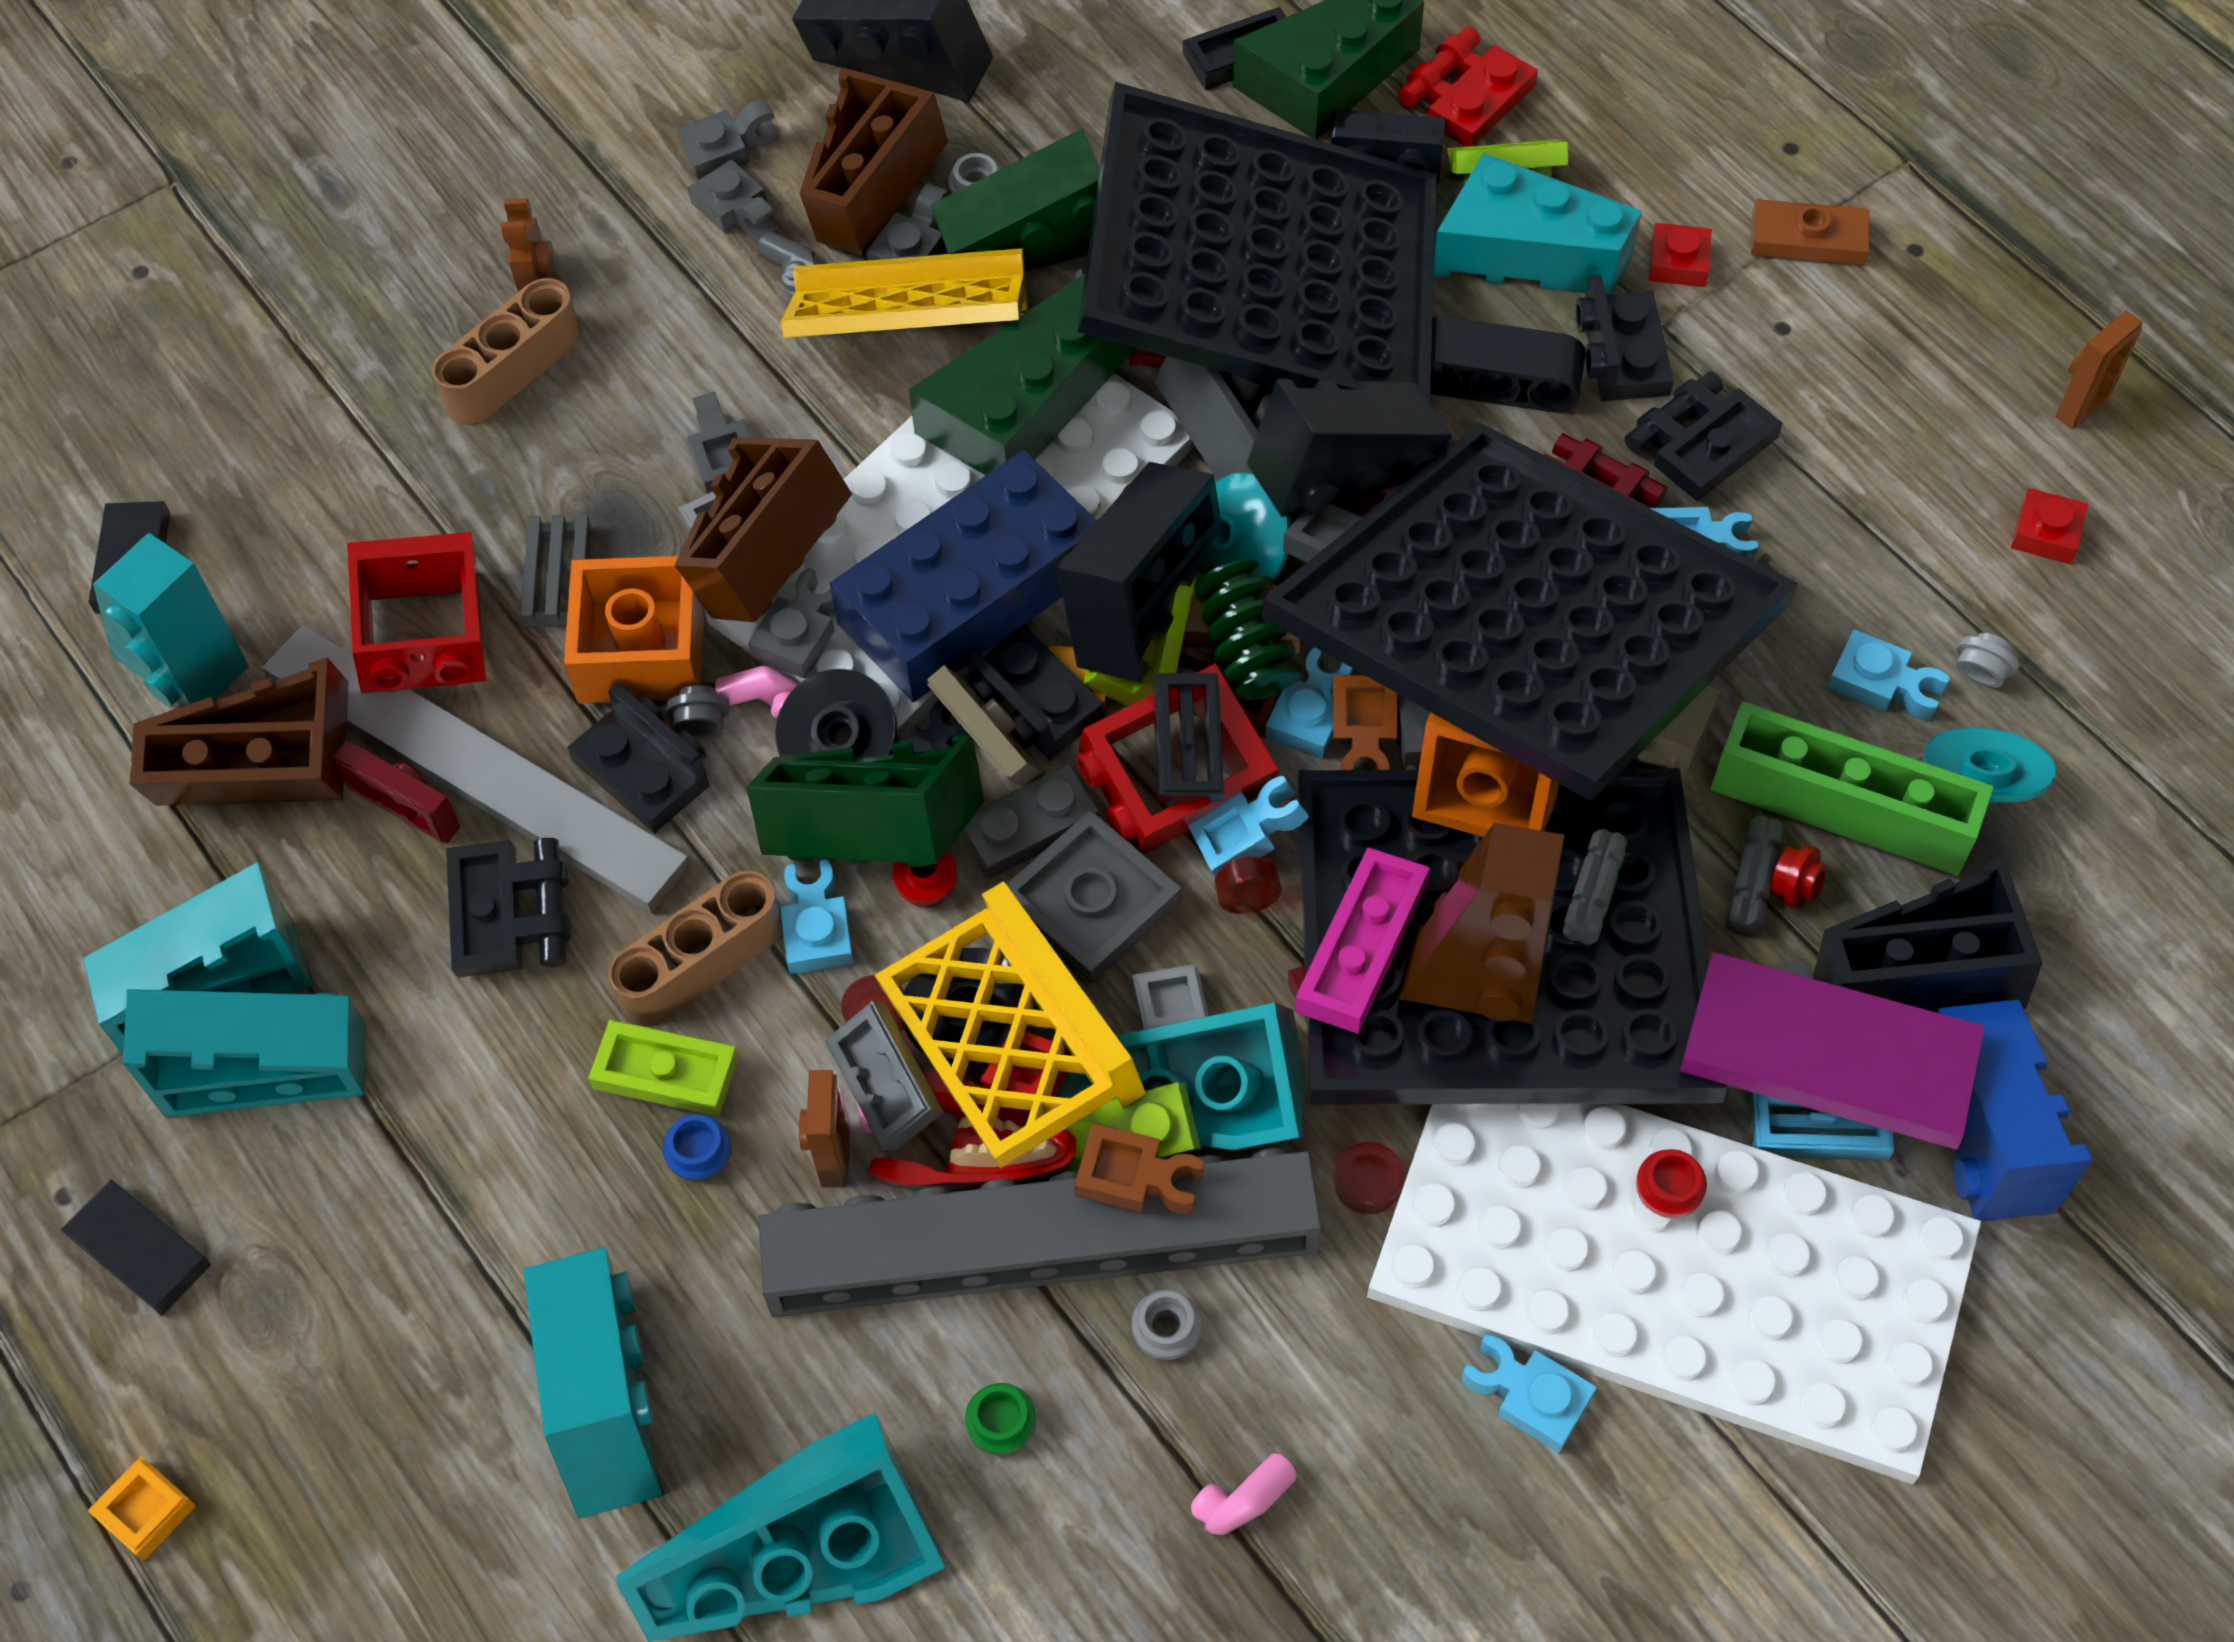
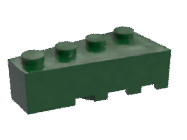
[909,274,1136,476]

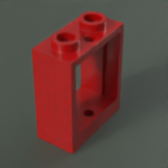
[347,532,487,694]
[1075,663,1279,855]

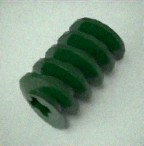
[1194,559,1302,701]

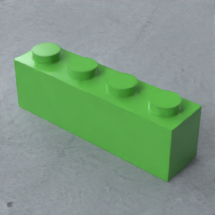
[1710,701,1994,876]

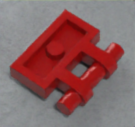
[1398,27,1538,147]

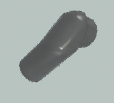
[758,231,817,295]

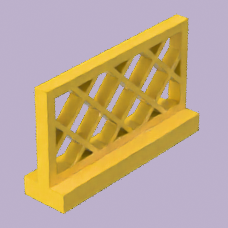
[781,248,1028,338]
[875,881,1146,1169]

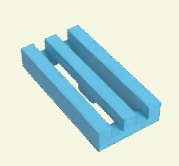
[1749,1091,1894,1160]

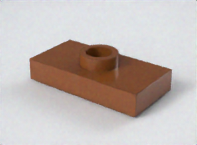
[1751,199,1869,265]
[2055,310,2143,429]
[799,1070,851,1187]

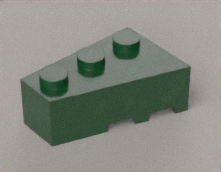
[1233,0,1424,140]
[930,128,1101,271]
[746,734,984,867]

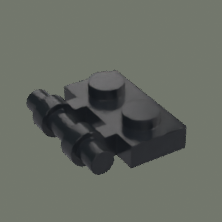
[1624,371,1783,502]
[446,837,571,978]

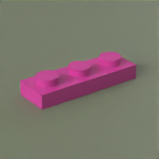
[1295,847,1430,1034]

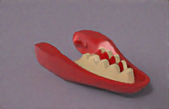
[868,1070,1076,1191]

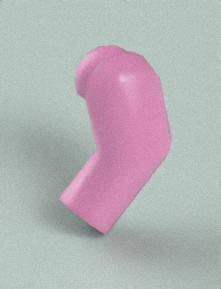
[715,666,800,718]
[1191,1453,1297,1535]

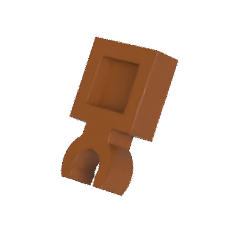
[501,198,554,292]
[1332,675,1397,770]
[1074,1123,1204,1214]

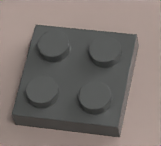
[1006,810,1182,983]

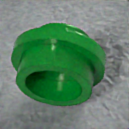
[965,1383,1036,1455]

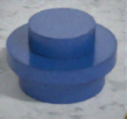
[663,1114,731,1181]

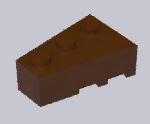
[799,67,949,256]
[675,438,852,622]
[129,657,349,806]
[1398,823,1564,1024]

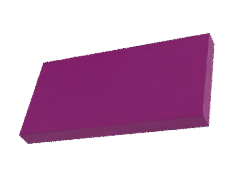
[1680,952,1985,1150]

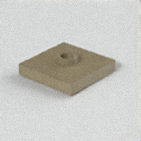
[927,665,1045,786]

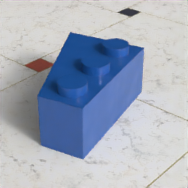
[1937,1000,2093,1221]

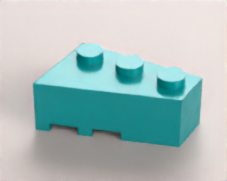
[1434,153,1642,294]
[122,989,366,1118]
[523,1247,662,1519]

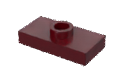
[333,740,461,843]

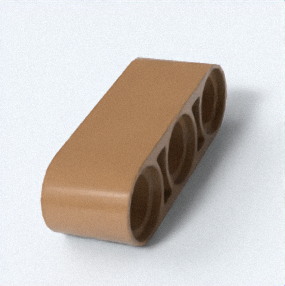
[432,278,581,425]
[609,871,783,1026]

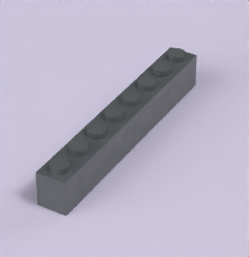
[758,1147,1321,1317]

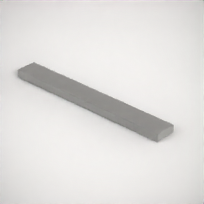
[262,625,691,914]

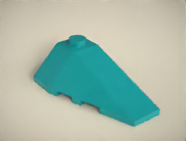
[1028,1003,1305,1151]
[616,1412,946,1642]

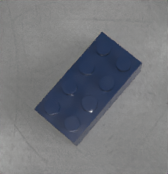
[830,450,1096,703]

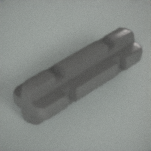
[1726,815,1785,936]
[1563,828,1627,945]

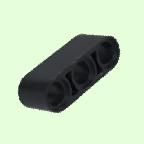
[1430,317,1586,412]

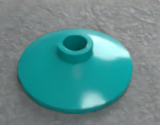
[1200,473,1292,580]
[1923,727,2056,803]

